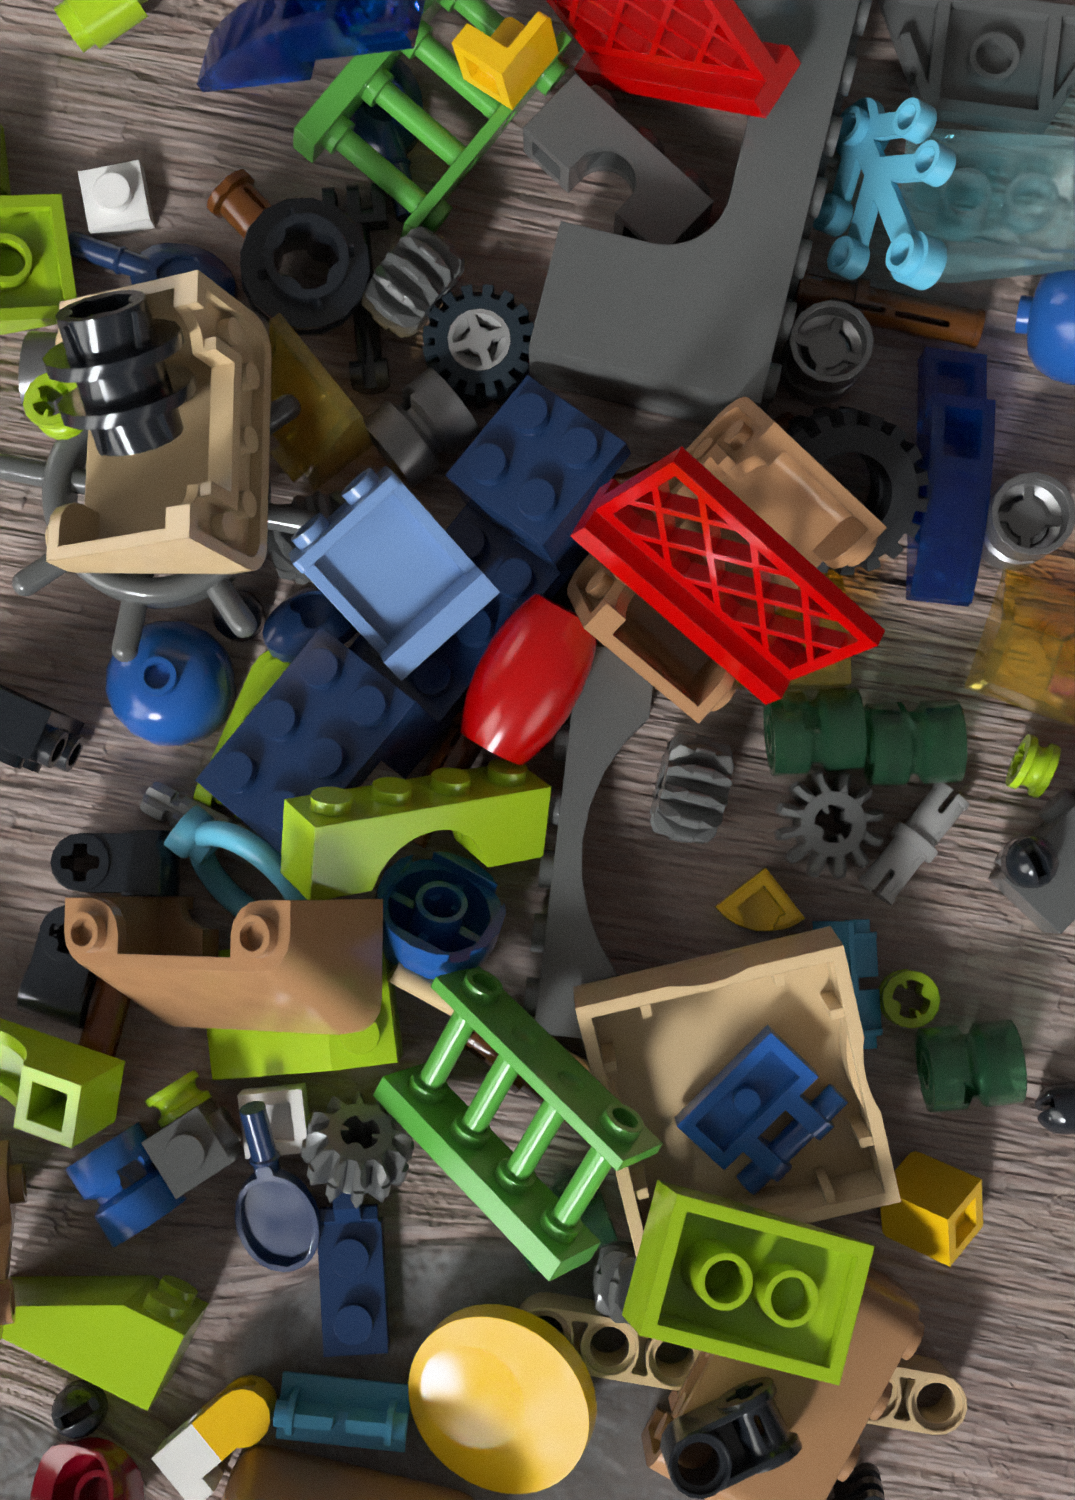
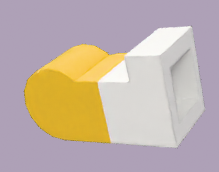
[151,1375,277,1500]

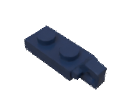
[318,1193,390,1357]

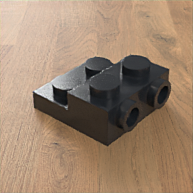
[0,684,85,773]

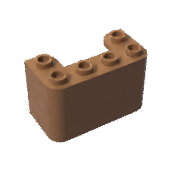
[641,1267,925,1500]

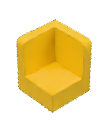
[451,11,559,110]
[880,1151,983,1267]

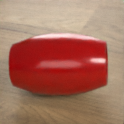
[460,593,597,765]

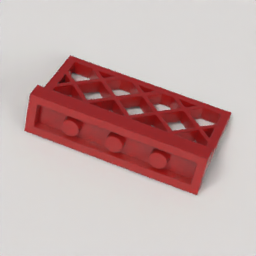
[546,0,801,119]
[570,446,885,705]

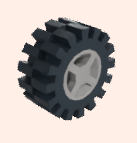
[422,284,534,408]

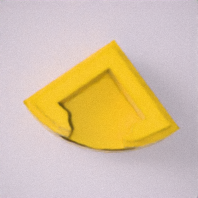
[714,868,805,931]

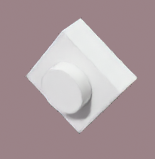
[78,160,155,239]
[237,1083,310,1159]

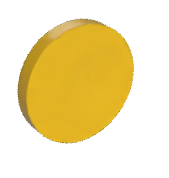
[408,1304,597,1494]

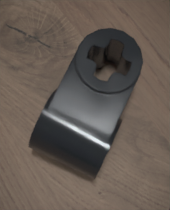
[50,830,180,896]
[17,905,97,1029]
[660,1377,802,1499]

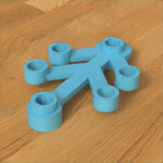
[813,97,956,290]

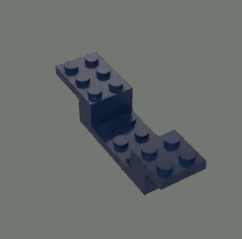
[195,375,631,854]

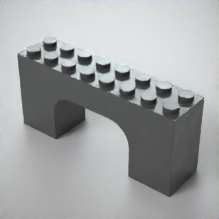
[529,0,872,426]

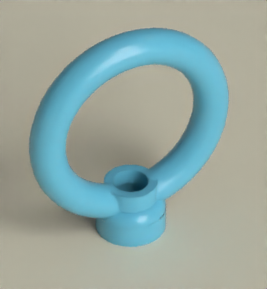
[164,805,307,917]

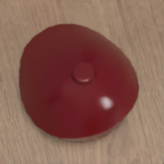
[30,1437,146,1500]

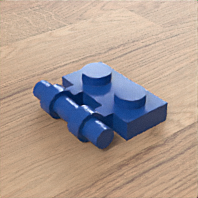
[674,1025,849,1195]

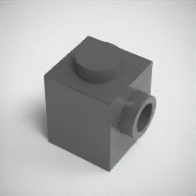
[141,1097,244,1199]

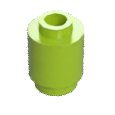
[53,0,148,53]

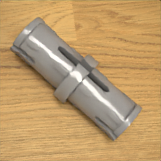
[858,781,970,905]

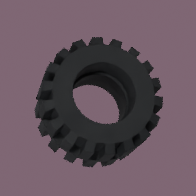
[786,406,929,575]

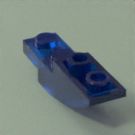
[197,0,426,92]
[906,347,996,607]

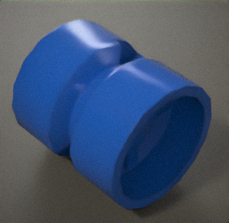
[65,1122,187,1247]

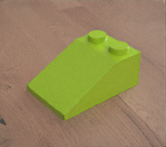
[0,194,77,335]
[206,949,403,1080]
[622,1180,875,1386]
[2,1275,209,1411]

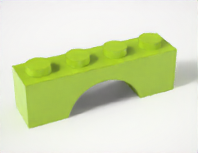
[280,759,551,900]
[0,1018,125,1149]

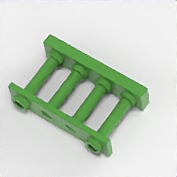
[293,0,572,238]
[373,966,663,1281]

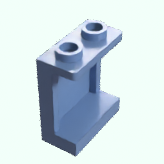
[288,465,500,681]

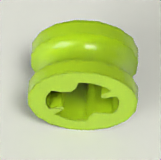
[23,372,83,440]
[1005,734,1061,798]
[878,969,940,1029]
[144,1069,212,1129]

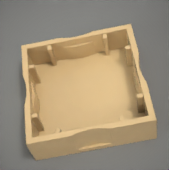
[573,926,901,1259]

